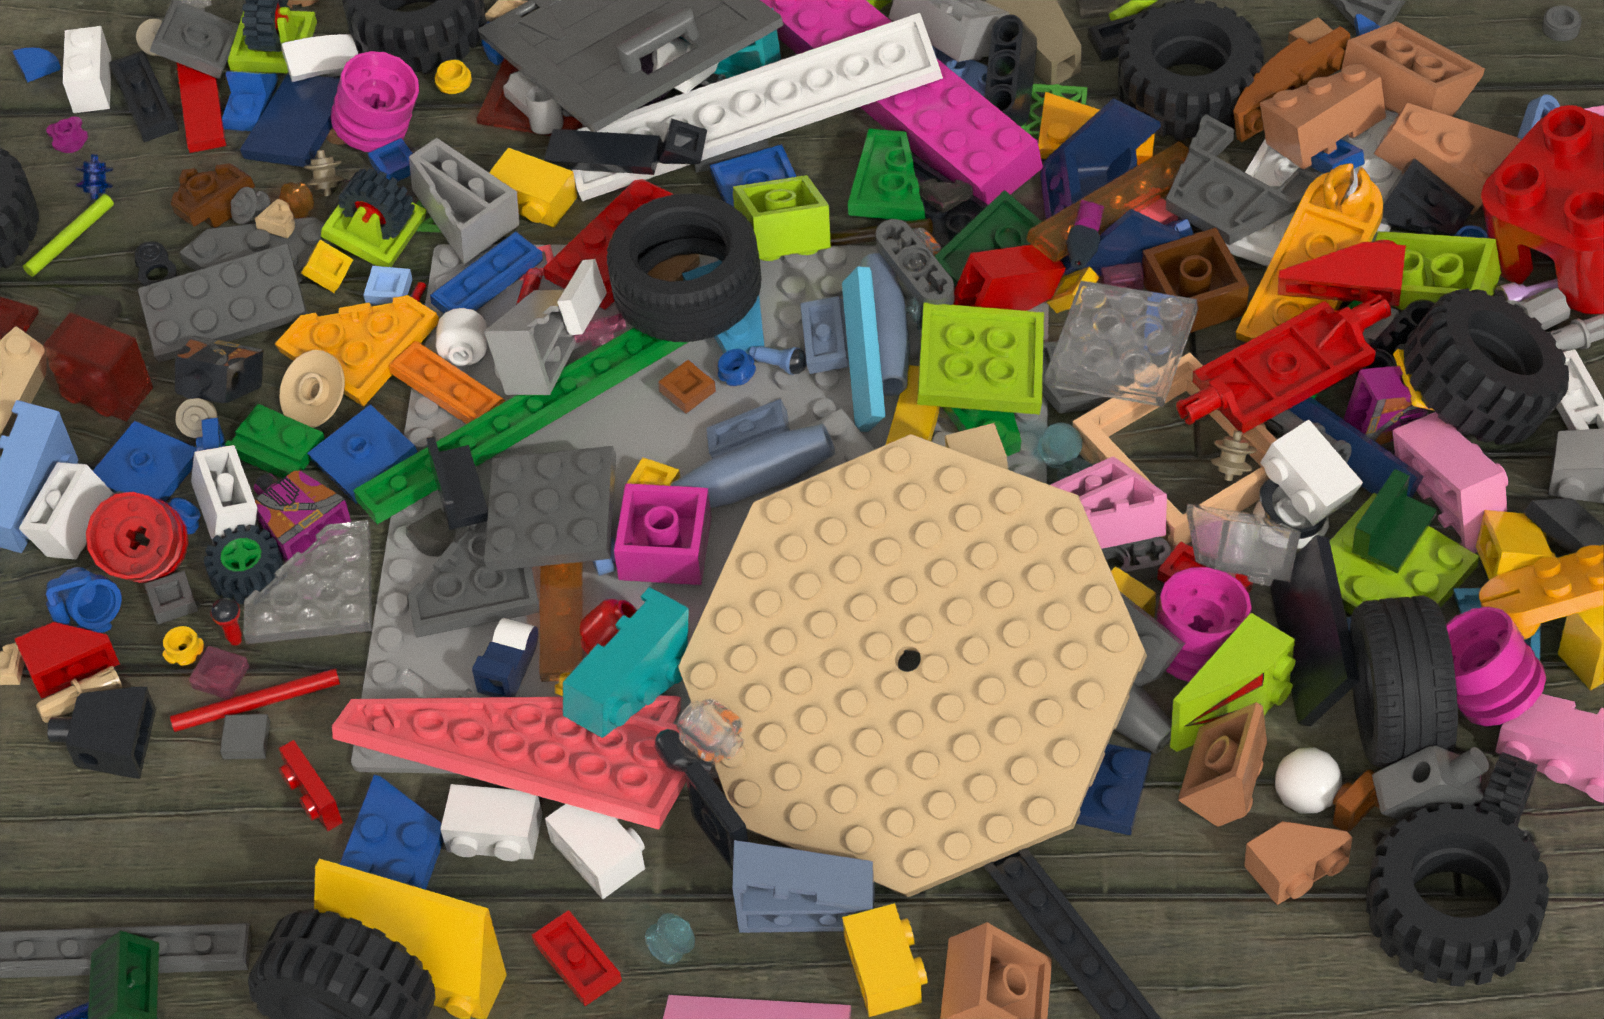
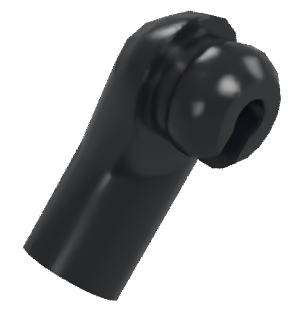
[655,729,713,774]

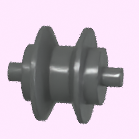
[231,187,271,224]

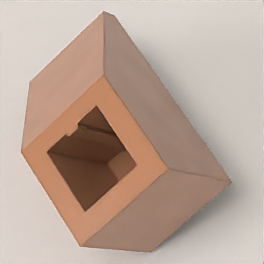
[1244,821,1352,905]

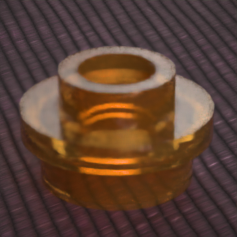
[279,182,314,219]

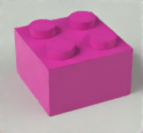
[614,483,712,585]

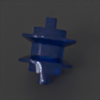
[75,154,114,200]

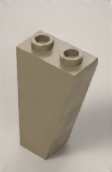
[982,0,1081,85]

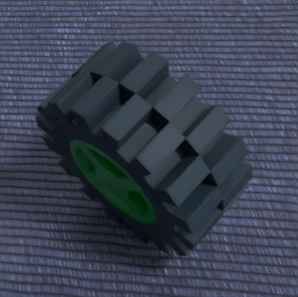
[204,525,284,604]

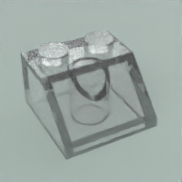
[1186,504,1301,586]

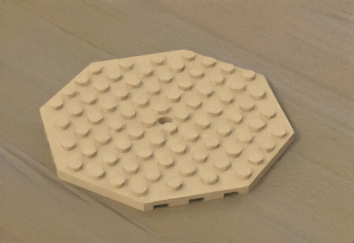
[678,434,1147,897]

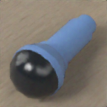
[749,346,807,375]

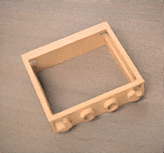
[1072,353,1277,551]

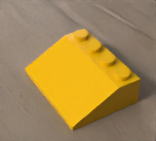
[314,858,507,1019]

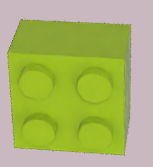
[733,175,831,261]

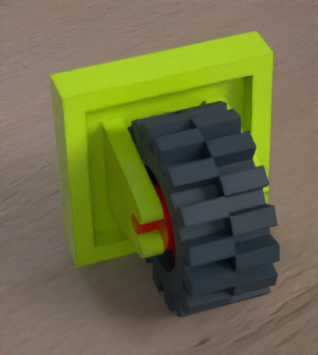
[227,0,317,74]
[321,168,426,267]

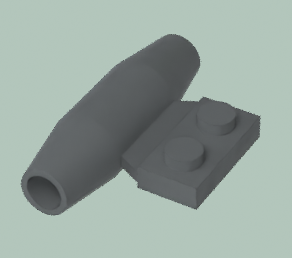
[1114,592,1185,754]

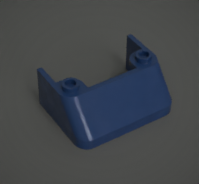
[1040,98,1180,277]

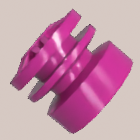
[331,51,419,152]
[1156,567,1252,682]
[1446,606,1546,726]

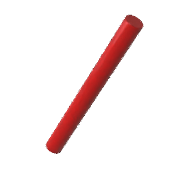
[170,668,340,732]

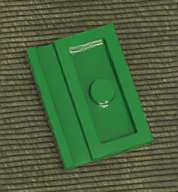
[225,404,325,479]

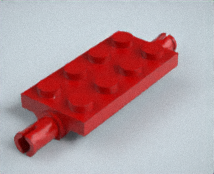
[1176,294,1391,434]

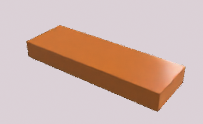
[389,341,505,424]

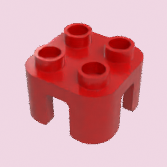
[1481,105,1604,314]

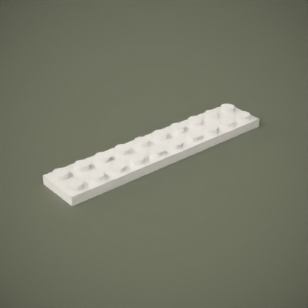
[572,13,943,201]

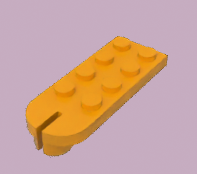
[1236,163,1383,343]
[1479,545,1604,640]

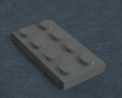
[137,243,308,363]

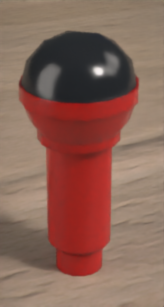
[210,597,242,646]

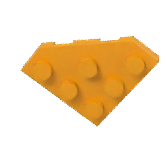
[275,295,439,407]

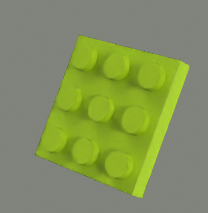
[917,303,1044,415]
[1330,493,1480,615]

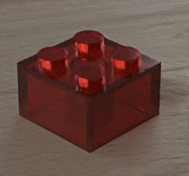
[43,312,153,422]

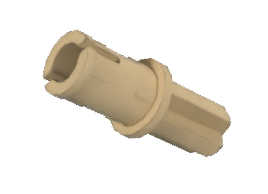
[36,666,123,723]

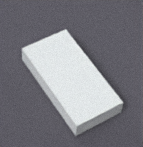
[557,259,607,335]

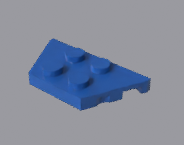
[340,775,444,890]

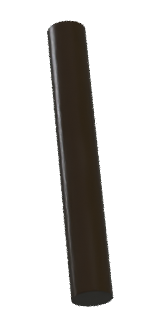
[830,218,933,247]

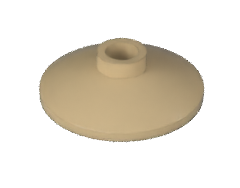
[279,350,345,428]

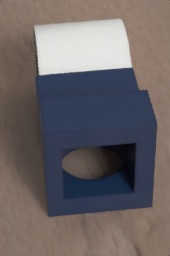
[472,618,538,697]

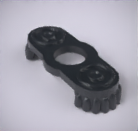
[135,241,177,287]

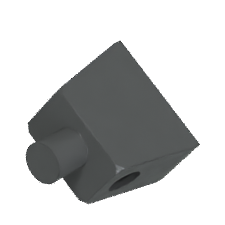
[1372,746,1489,823]

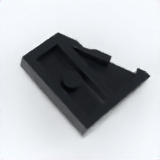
[1381,158,1475,236]

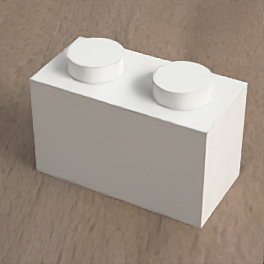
[63,26,111,113]
[1260,420,1363,526]
[191,445,257,545]
[19,462,114,560]
[440,784,543,861]
[545,804,645,899]

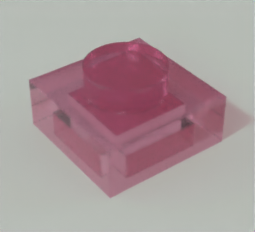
[1101,262,1144,305]
[574,313,627,346]
[189,646,249,699]

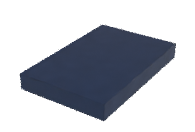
[240,72,340,167]

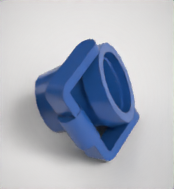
[46,567,122,633]

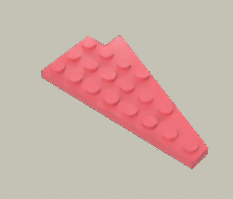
[332,695,706,830]

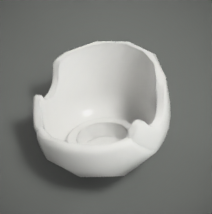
[1275,748,1342,814]

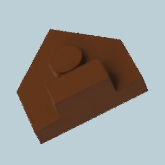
[170,163,255,228]

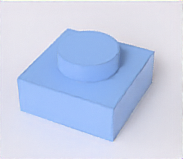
[363,266,412,306]

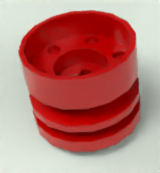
[86,492,189,584]

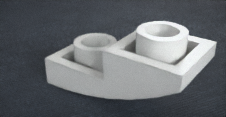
[281,34,358,82]

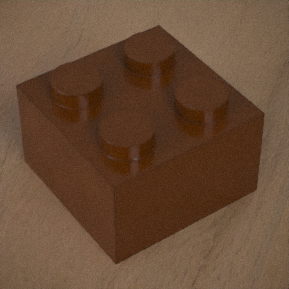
[1141,227,1249,338]

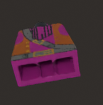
[1343,366,1429,445]
[253,470,352,568]

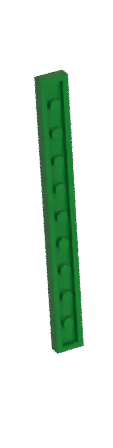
[353,327,688,525]

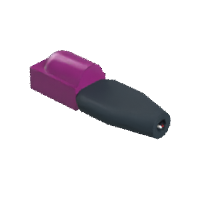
[1066,200,1104,269]

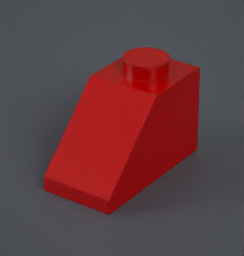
[14,622,120,699]

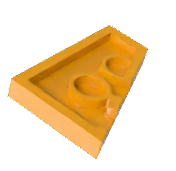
[1038,92,1155,167]

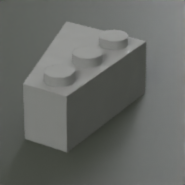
[889,0,1009,62]
[409,138,519,264]
[484,290,581,395]
[1548,429,1604,503]

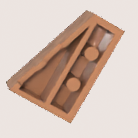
[1260,64,1386,170]
[1374,103,1521,215]

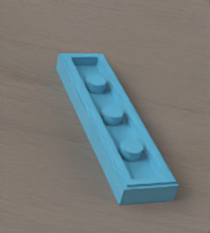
[842,266,886,432]

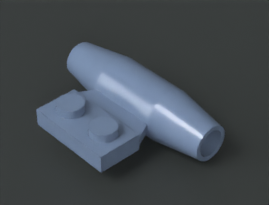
[800,253,910,396]
[671,398,835,508]

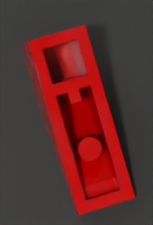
[1277,240,1406,306]

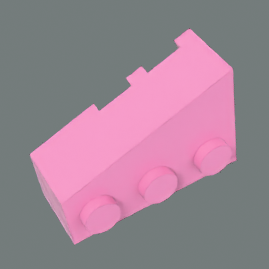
[1393,412,1508,553]
[1051,456,1167,549]
[1495,694,1604,803]

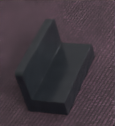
[426,436,488,530]

